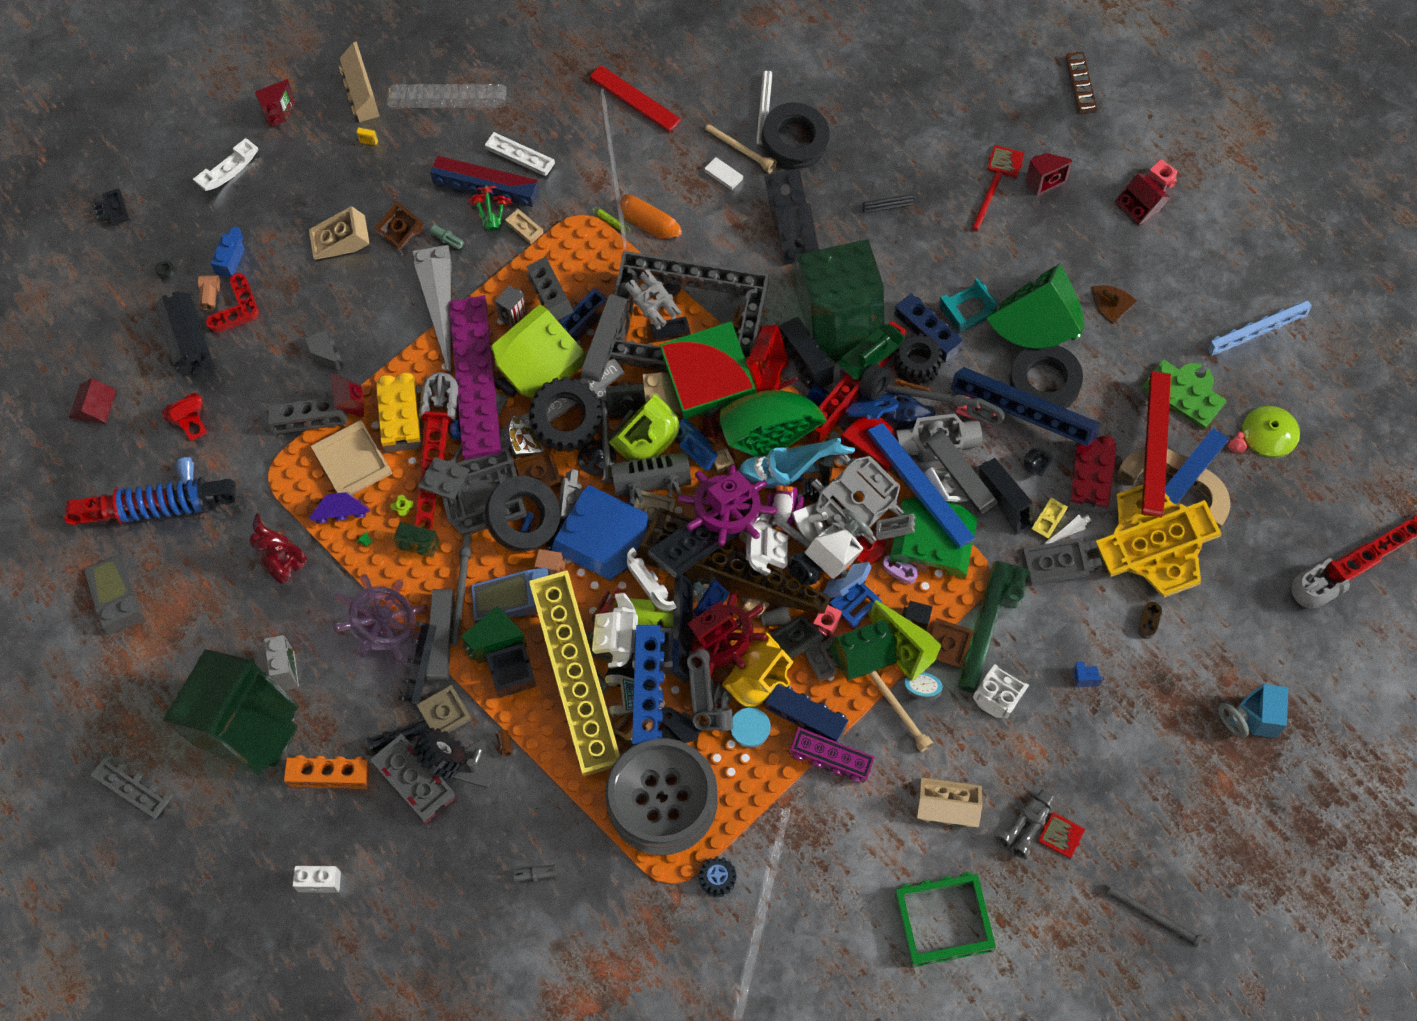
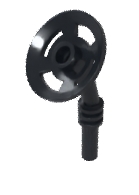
[578,440,616,475]

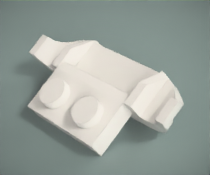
[746,513,788,575]
[627,547,676,611]
[592,593,638,668]

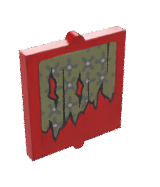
[987,145,1025,178]
[1038,812,1085,859]

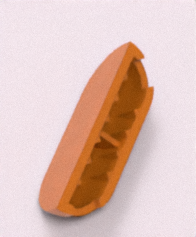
[619,194,682,240]

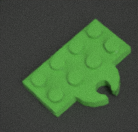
[1142,359,1227,430]

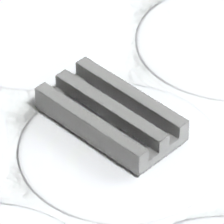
[876,513,915,540]

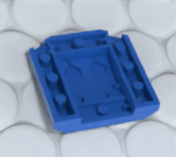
[551,485,648,582]

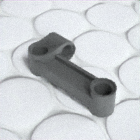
[687,649,733,731]

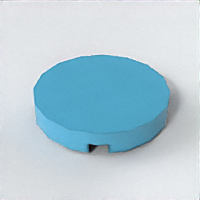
[731,707,771,748]

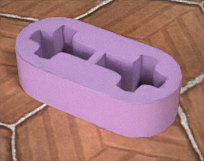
[883,555,917,585]

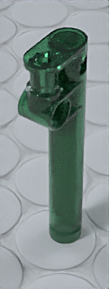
[957,561,1031,693]

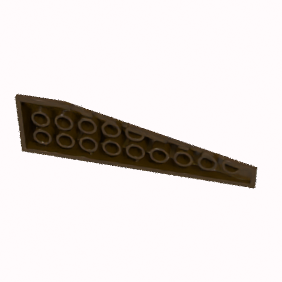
[638,508,830,614]

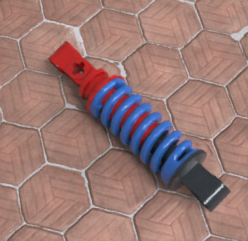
[64,477,236,525]

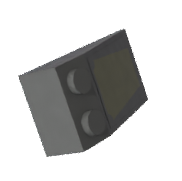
[84,554,146,635]

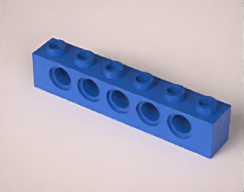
[632,625,665,746]

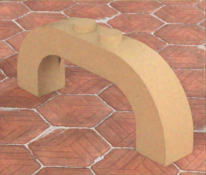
[1116,448,1230,529]

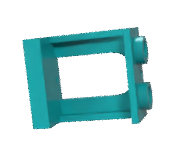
[939,278,998,333]

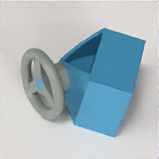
[1218,684,1288,738]

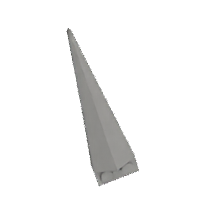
[413,245,452,373]

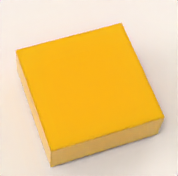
[356,127,378,146]

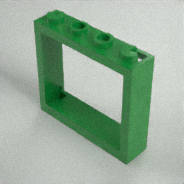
[895,872,996,968]

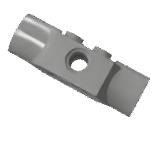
[895,413,982,462]

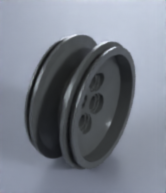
[605,738,718,855]

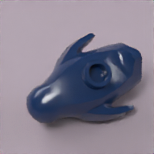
[887,394,936,430]

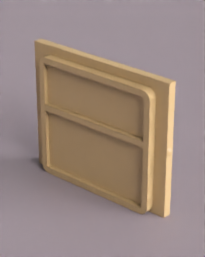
[311,420,393,495]

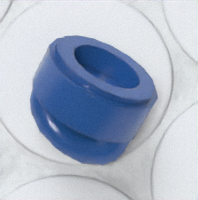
[450,420,461,440]

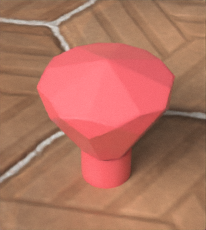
[1228,432,1247,453]

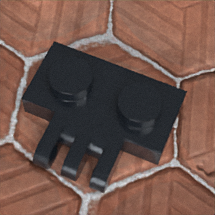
[93,188,130,225]

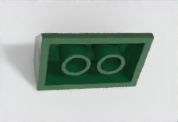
[828,619,897,681]

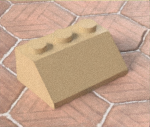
[917,777,982,828]

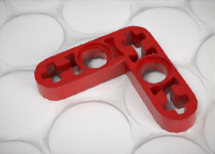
[206,273,259,333]

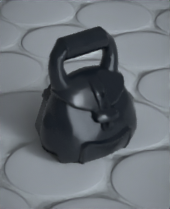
[787,552,825,586]

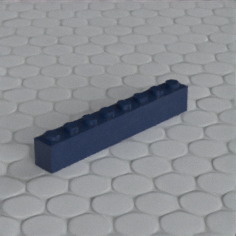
[950,367,1100,446]

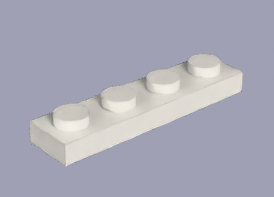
[485,132,555,176]

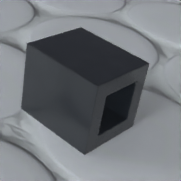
[902,601,933,631]

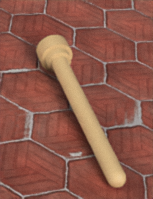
[705,124,777,173]
[869,671,933,752]

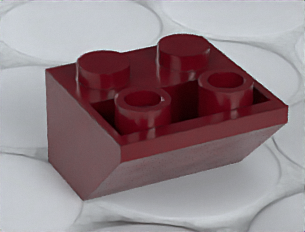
[1115,173,1171,225]

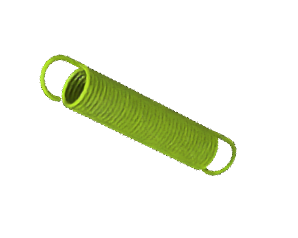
[593,207,630,234]

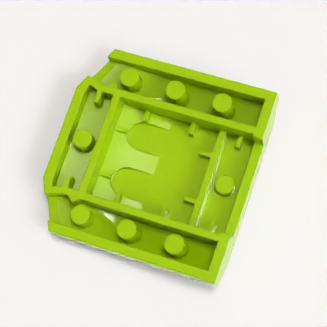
[491,304,587,398]

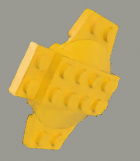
[1096,484,1221,598]

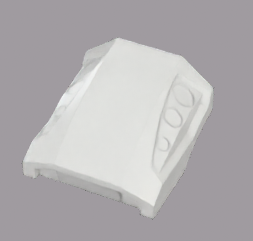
[973,664,1029,718]

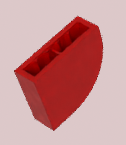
[840,417,898,473]

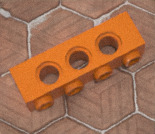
[284,755,371,789]

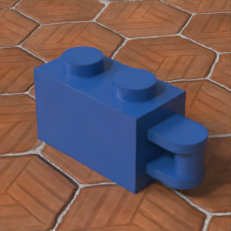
[210,227,245,278]

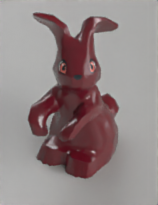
[249,513,307,584]

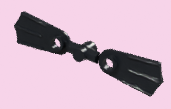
[605,667,701,744]

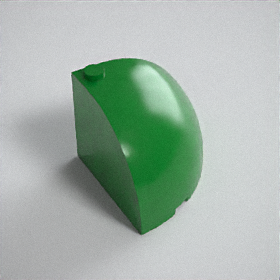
[987,263,1084,348]
[720,390,827,457]

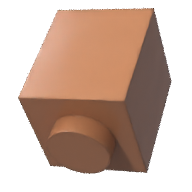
[535,549,566,575]

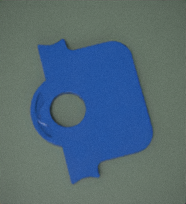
[846,392,898,419]

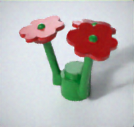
[467,185,512,231]

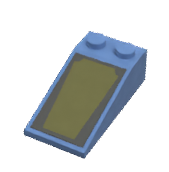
[472,568,549,622]

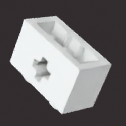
[293,866,341,893]

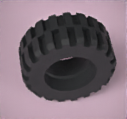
[529,377,602,452]

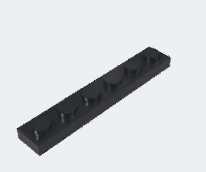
[672,574,693,683]

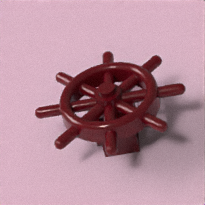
[687,593,767,678]

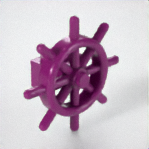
[677,465,777,546]

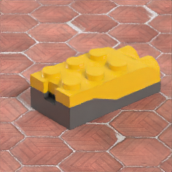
[377,373,422,453]

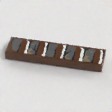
[1066,52,1097,114]

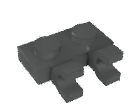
[803,636,839,682]

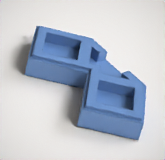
[823,562,871,598]

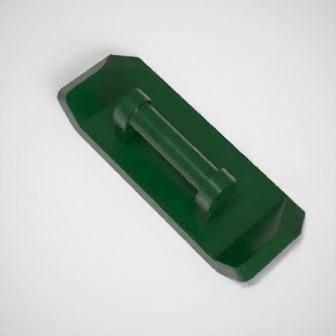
[837,324,905,380]

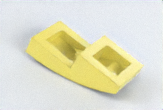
[1032,498,1068,539]

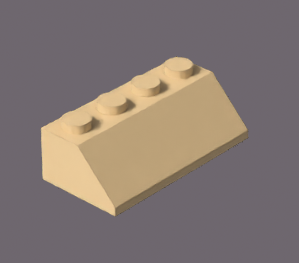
[339,42,380,122]

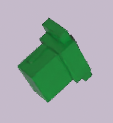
[357,532,373,547]

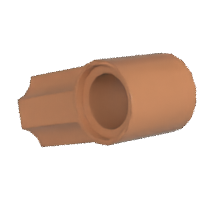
[198,275,220,311]

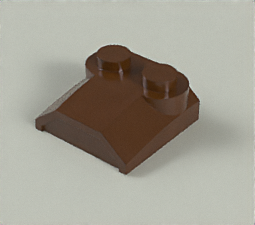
[374,201,424,250]

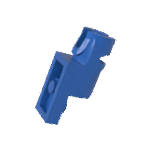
[676,419,718,470]

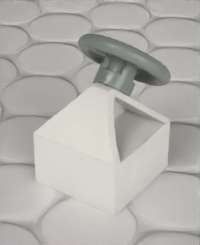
[805,509,873,579]

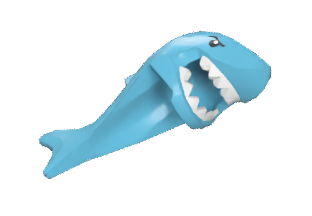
[739,438,855,489]

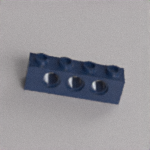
[894,293,963,363]

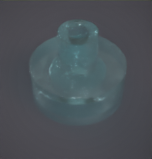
[693,582,713,603]

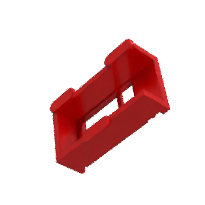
[746,324,789,392]

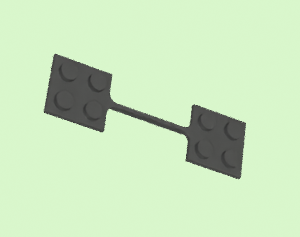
[418,392,509,501]

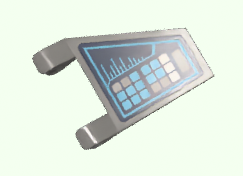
[605,675,664,717]

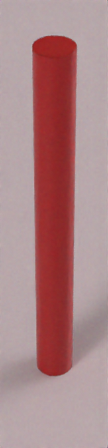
[971,171,1002,232]

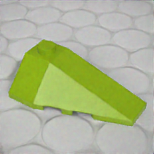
[869,600,941,681]

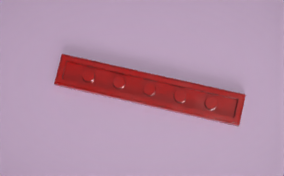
[590,65,681,133]

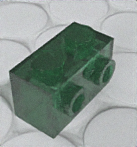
[393,522,440,557]

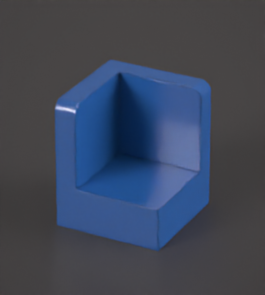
[1073,662,1102,687]

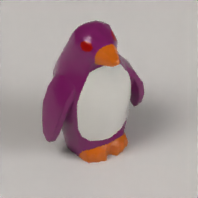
[768,485,804,534]

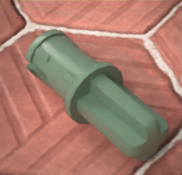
[430,224,464,249]

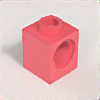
[1148,159,1178,191]
[813,604,842,638]

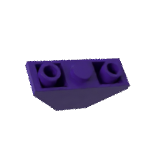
[310,492,370,523]

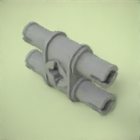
[624,270,682,330]

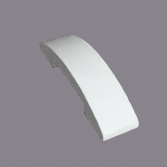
[193,138,258,191]

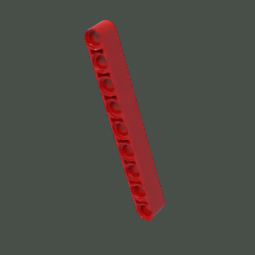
[1141,371,1171,518]

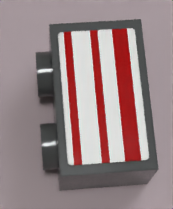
[495,285,527,327]

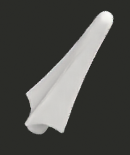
[1044,515,1091,544]

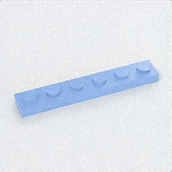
[1208,301,1312,356]

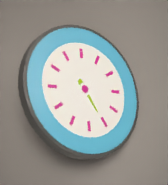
[903,672,943,700]

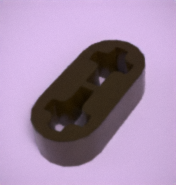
[1138,602,1162,639]

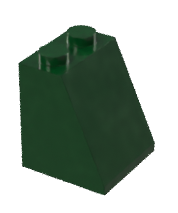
[461,606,527,664]

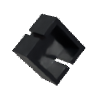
[485,643,537,698]

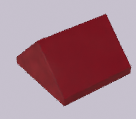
[69,378,117,424]

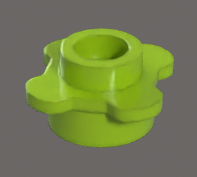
[391,495,414,516]

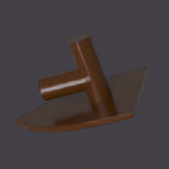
[1093,285,1137,324]

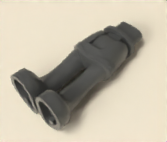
[994,789,1055,859]

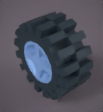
[699,856,736,897]

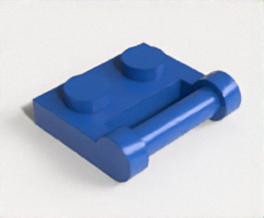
[829,583,882,629]

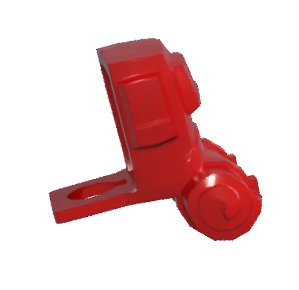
[162,393,207,441]

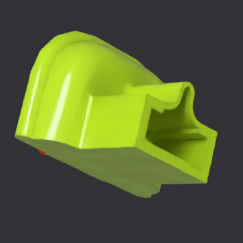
[608,393,679,461]

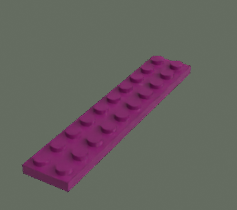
[449,295,502,460]

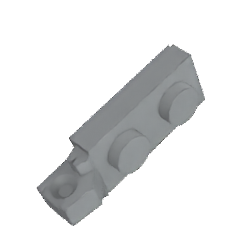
[559,469,582,520]

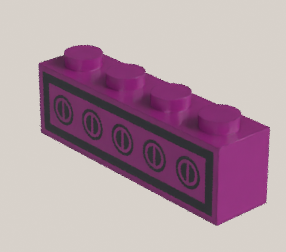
[788,728,875,784]

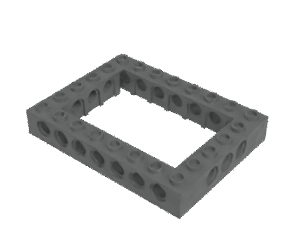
[609,251,769,372]

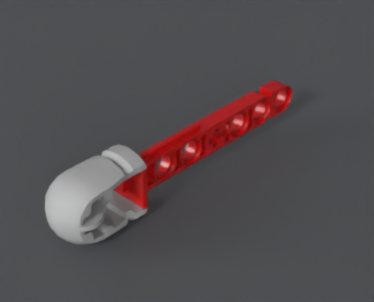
[415,372,458,535]
[1292,515,1417,608]

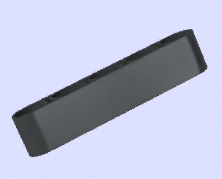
[581,294,629,382]
[925,429,998,515]
[426,589,454,681]

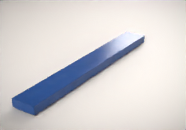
[866,423,975,549]

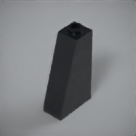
[979,458,1034,534]

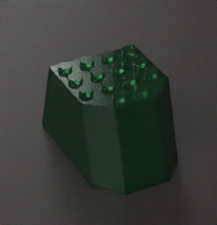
[790,239,884,363]
[163,649,298,775]

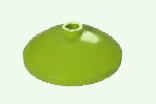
[1242,406,1300,458]

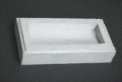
[704,157,743,191]

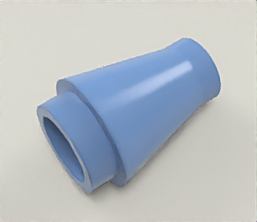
[175,457,194,487]

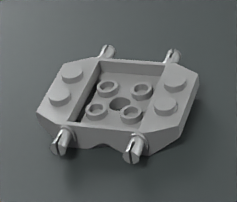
[811,454,904,545]

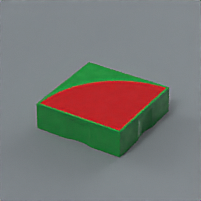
[660,321,756,420]

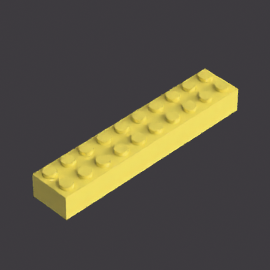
[529,570,620,777]

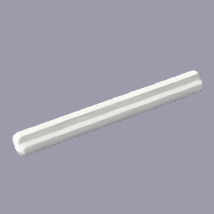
[757,71,772,146]

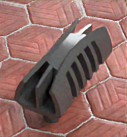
[611,452,691,504]

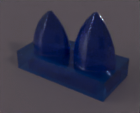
[693,581,730,617]

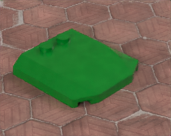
[889,497,978,579]

